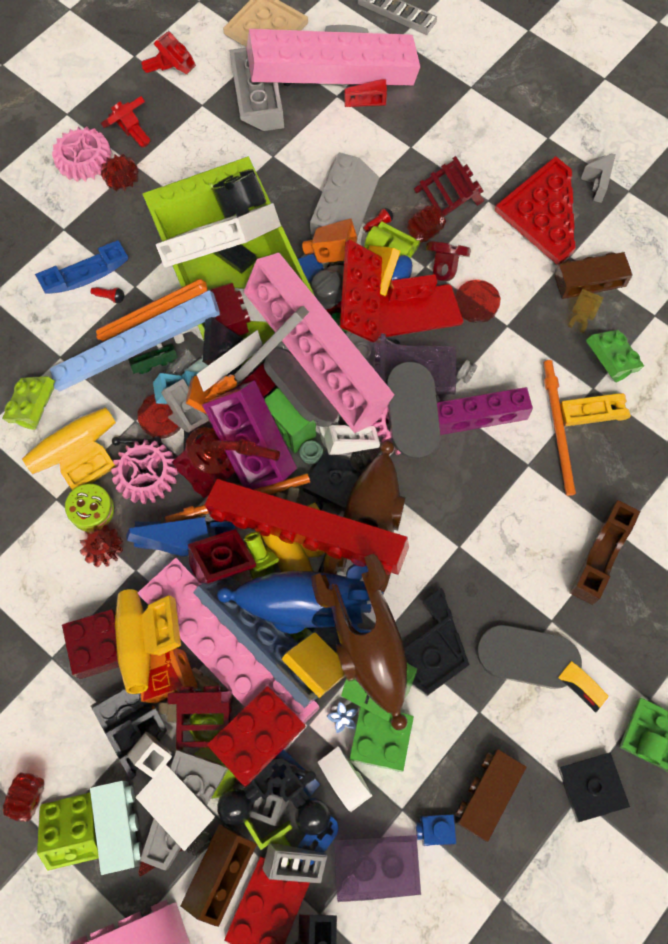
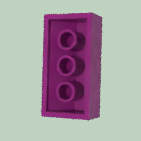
[202,380,297,490]

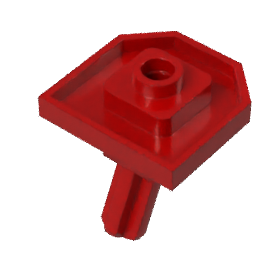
[141,31,196,74]
[101,96,150,148]

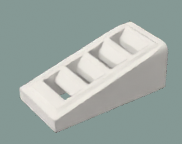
[325,425,380,455]

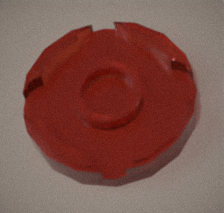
[455,280,501,323]
[137,394,181,439]

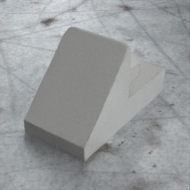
[581,153,616,203]
[161,379,209,433]

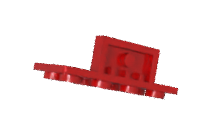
[340,240,382,343]
[378,274,463,338]

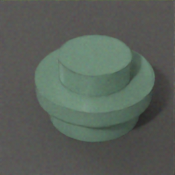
[299,440,323,464]

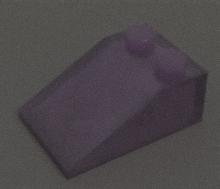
[334,835,421,902]

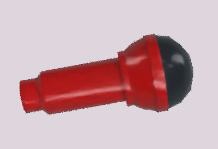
[363,208,393,232]
[90,287,125,304]

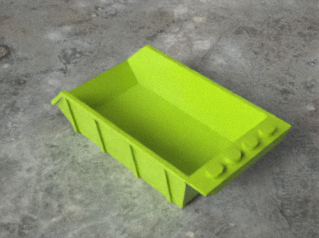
[142,156,315,377]

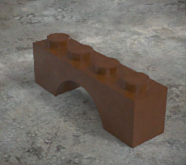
[570,500,641,605]

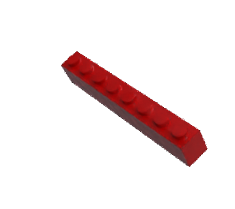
[204,479,409,575]

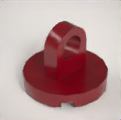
[426,241,471,281]

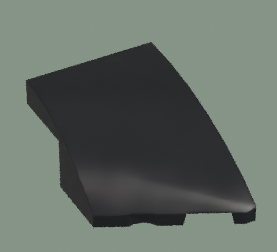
[90,686,167,780]

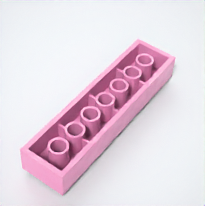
[246,29,420,86]
[244,253,394,433]
[138,558,320,724]

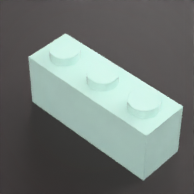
[90,781,143,875]

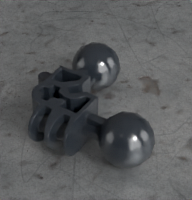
[217,758,331,836]

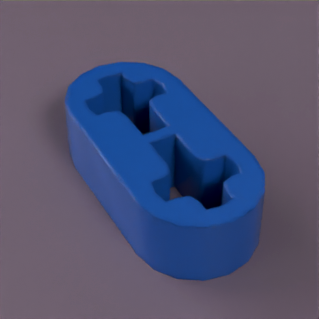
[298,816,338,865]

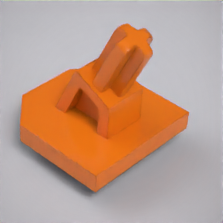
[186,374,237,414]

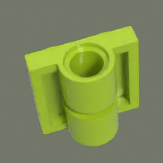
[364,222,420,259]
[2,376,55,430]

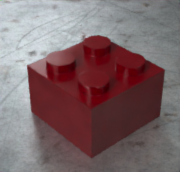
[62,609,119,679]

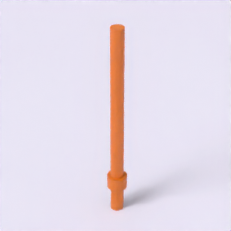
[543,360,576,496]
[165,473,310,523]

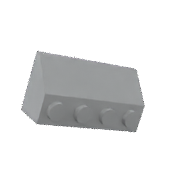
[229,47,284,131]
[310,152,379,238]

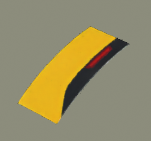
[558,661,609,713]

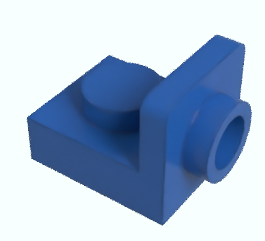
[416,815,456,846]

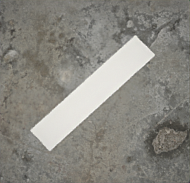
[197,330,262,392]

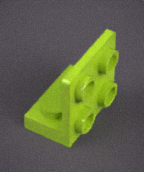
[37,792,99,871]

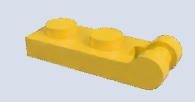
[560,393,631,427]

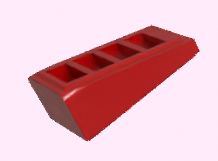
[345,79,387,107]

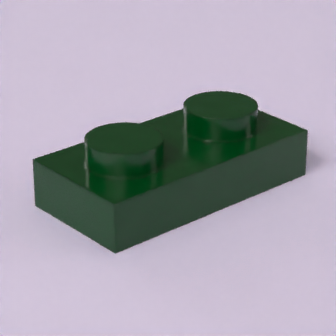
[129,344,178,374]

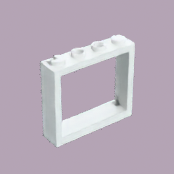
[156,203,281,268]

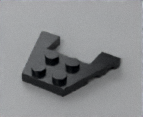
[404,588,469,696]

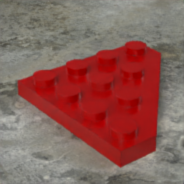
[494,156,576,265]

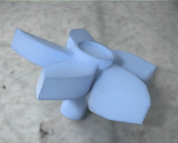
[327,701,358,733]

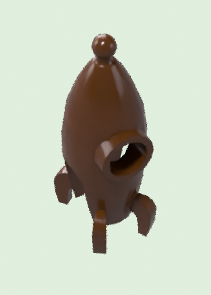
[323,441,406,594]
[311,554,408,730]

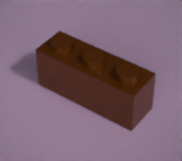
[554,252,633,299]
[455,749,527,842]
[180,824,257,927]

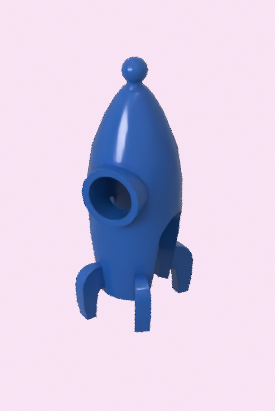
[217,564,383,634]

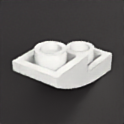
[318,746,372,812]

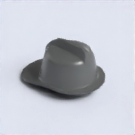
[309,265,344,310]

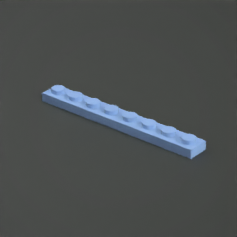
[50,290,220,391]

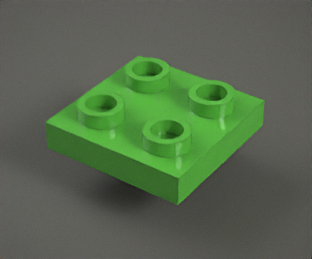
[586,330,644,382]
[619,698,668,771]

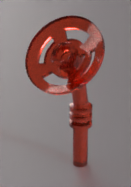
[186,427,280,474]

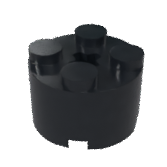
[211,169,267,218]

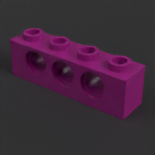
[437,387,533,435]

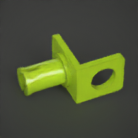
[244,532,279,579]
[244,818,292,865]

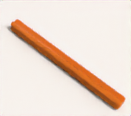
[96,279,208,341]

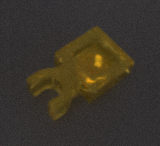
[568,289,604,333]

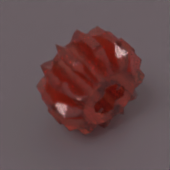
[101,153,139,192]
[407,205,446,243]
[80,525,123,568]
[3,772,44,822]

